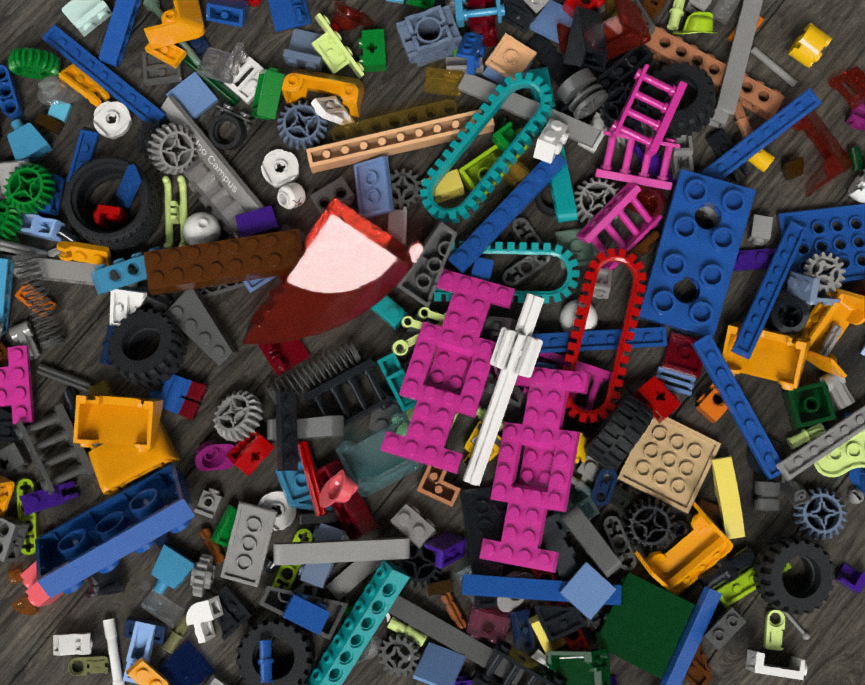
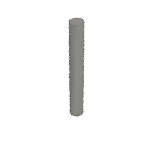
[751,46,798,87]

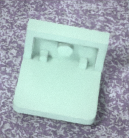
[62,0,112,37]

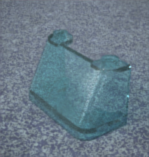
[335,412,425,497]

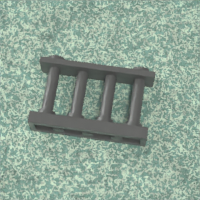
[15,403,95,496]

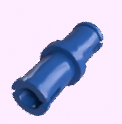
[258,640,274,683]

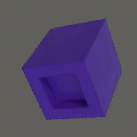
[835,564,865,593]

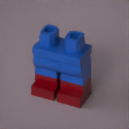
[148,374,208,421]

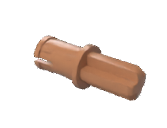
[734,101,753,139]

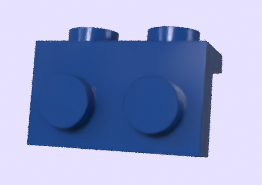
[456,32,486,75]

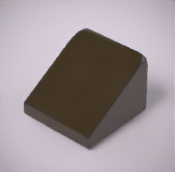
[781,157,804,180]

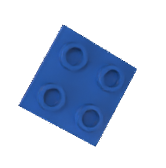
[268,0,311,32]

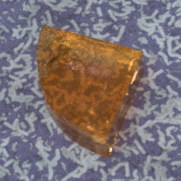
[11,596,39,615]

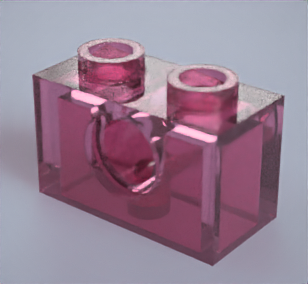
[466,606,511,643]

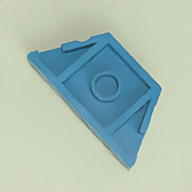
[275,450,333,512]

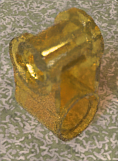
[503,159,531,188]

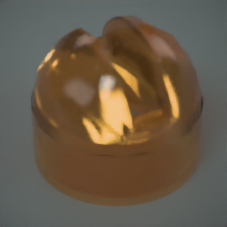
[8,568,23,585]

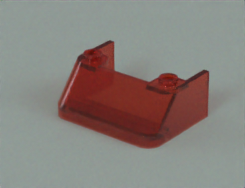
[556,0,651,61]
[791,110,851,197]

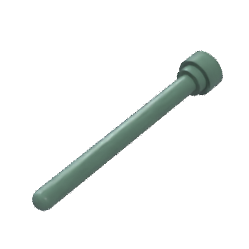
[143,0,201,66]

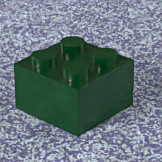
[782,381,836,430]

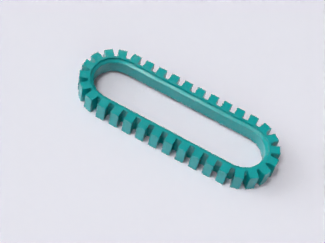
[420,72,554,224]
[405,241,580,303]

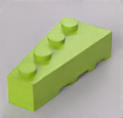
[458,128,532,204]

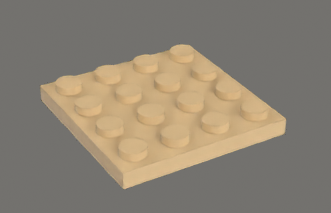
[618,417,721,514]

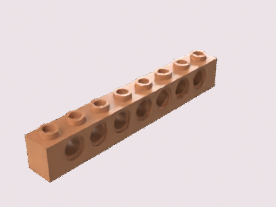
[643,26,785,120]

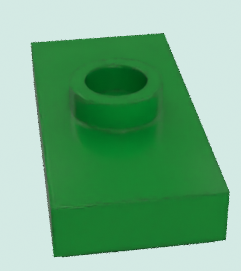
[210,504,238,548]

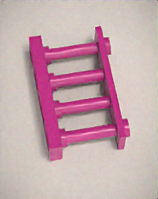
[610,64,687,157]
[595,128,680,190]
[576,183,663,271]
[523,353,611,419]

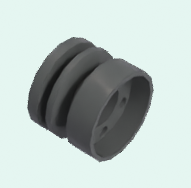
[557,68,609,120]

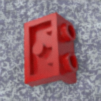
[93,205,130,231]

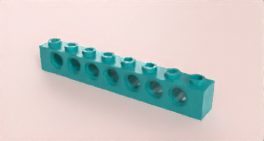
[305,560,410,685]

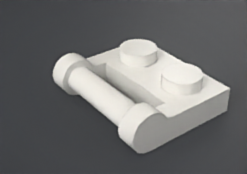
[224,56,265,105]

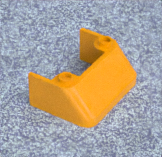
[144,0,205,49]
[795,288,865,378]
[634,502,733,595]

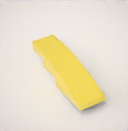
[711,456,745,539]

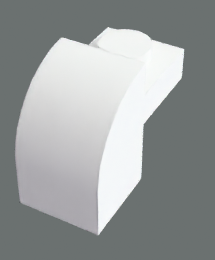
[186,595,224,643]
[53,633,93,656]

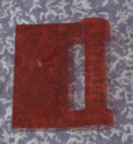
[829,66,865,109]

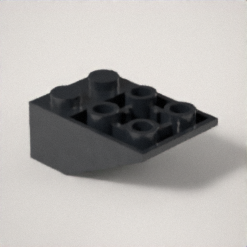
[563,6,608,72]

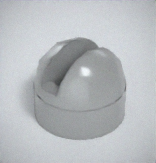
[847,488,864,504]

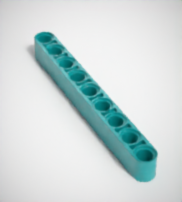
[528,67,577,223]

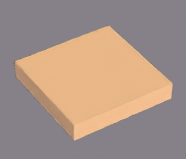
[485,33,537,81]

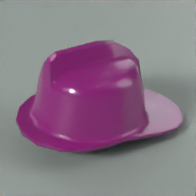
[195,441,235,471]

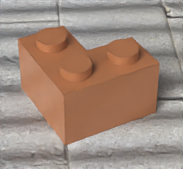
[417,466,460,507]

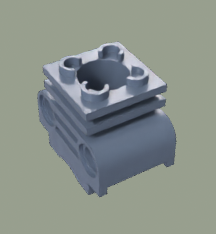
[396,5,462,68]

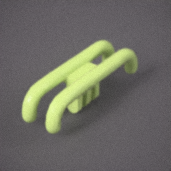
[162,175,188,249]

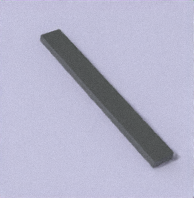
[388,595,524,685]

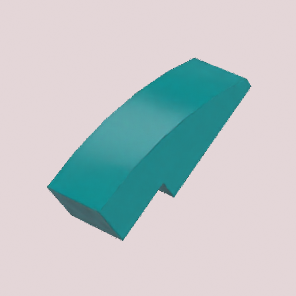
[377,353,417,412]

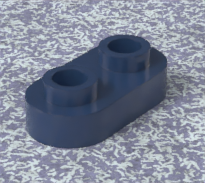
[590,468,618,506]

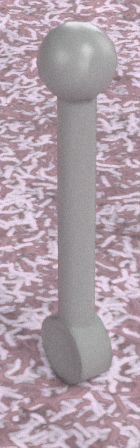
[780,610,810,640]

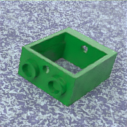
[251,67,285,121]

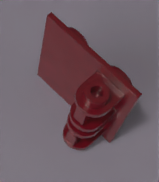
[258,324,310,377]

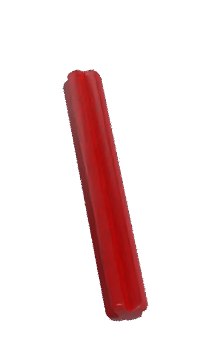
[297,441,327,517]

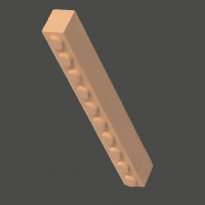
[306,109,495,173]

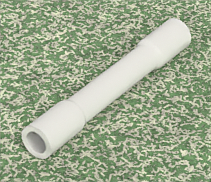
[103,618,125,685]

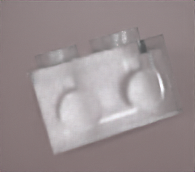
[197,41,246,84]

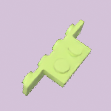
[311,13,364,79]

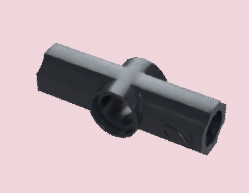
[698,547,757,589]

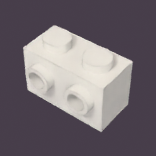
[533,118,569,164]

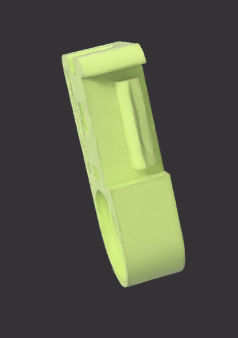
[763,609,785,651]

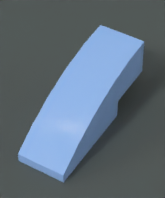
[18,213,66,242]
[123,621,156,684]

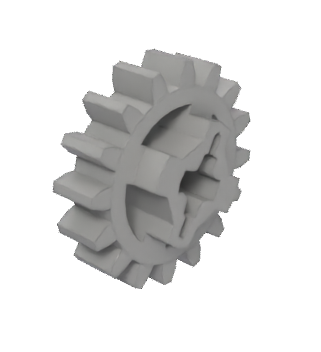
[803,252,846,294]
[190,554,216,598]

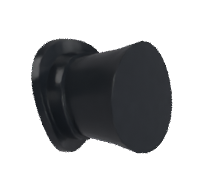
[765,297,809,334]
[86,565,125,598]

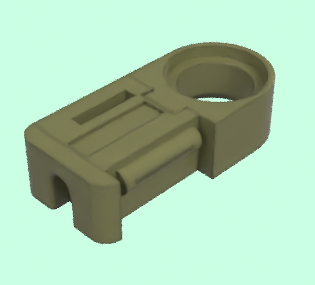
[68,655,110,676]

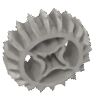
[147,123,198,175]
[573,177,620,224]
[213,390,264,442]

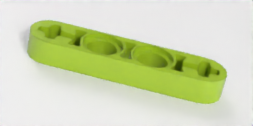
[17,479,39,555]
[272,529,313,591]

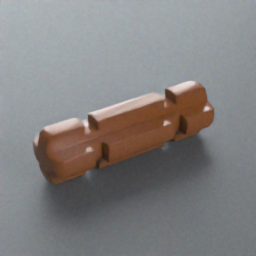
[200,527,225,564]
[441,592,467,630]

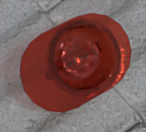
[331,2,374,31]
[626,185,667,217]

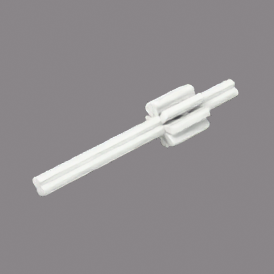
[463,293,544,486]

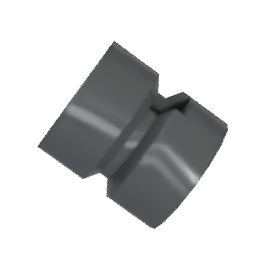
[753,482,781,511]

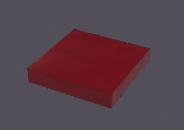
[661,331,703,379]

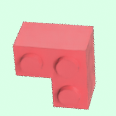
[20,562,63,607]

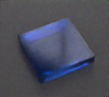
[158,641,215,685]

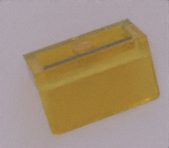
[424,67,463,97]

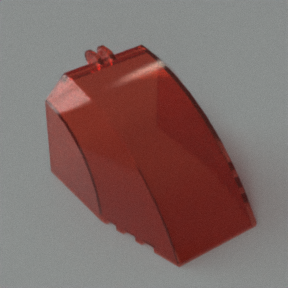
[242,196,423,344]

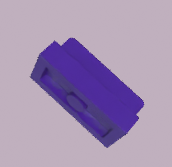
[235,206,278,238]
[424,531,466,569]

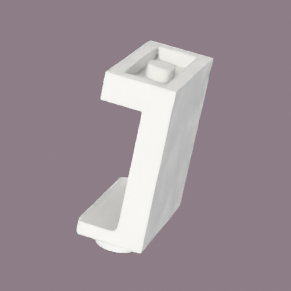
[745,649,807,680]

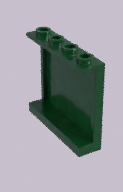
[594,573,696,679]

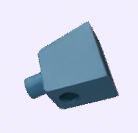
[7,119,53,162]
[151,544,196,595]

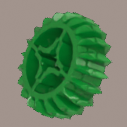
[8,47,61,80]
[3,163,56,215]
[0,199,24,242]

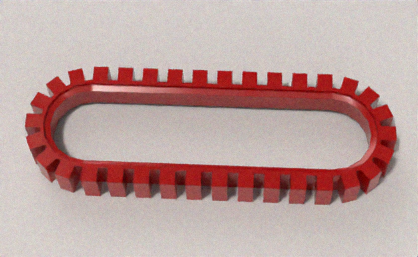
[561,248,647,423]

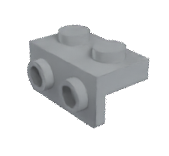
[390,504,436,549]

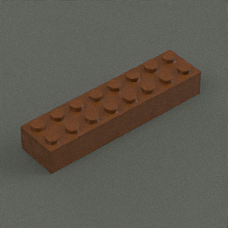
[143,229,305,295]

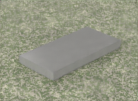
[220,501,278,587]

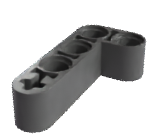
[267,416,344,441]
[560,504,623,578]

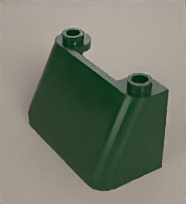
[546,649,611,685]

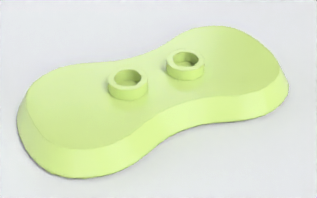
[814,430,865,477]

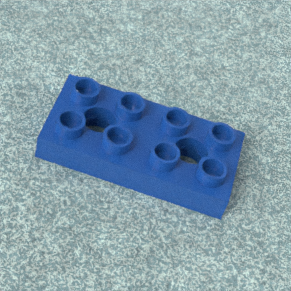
[637,169,756,338]
[35,461,195,599]

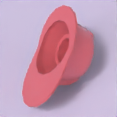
[319,470,358,508]

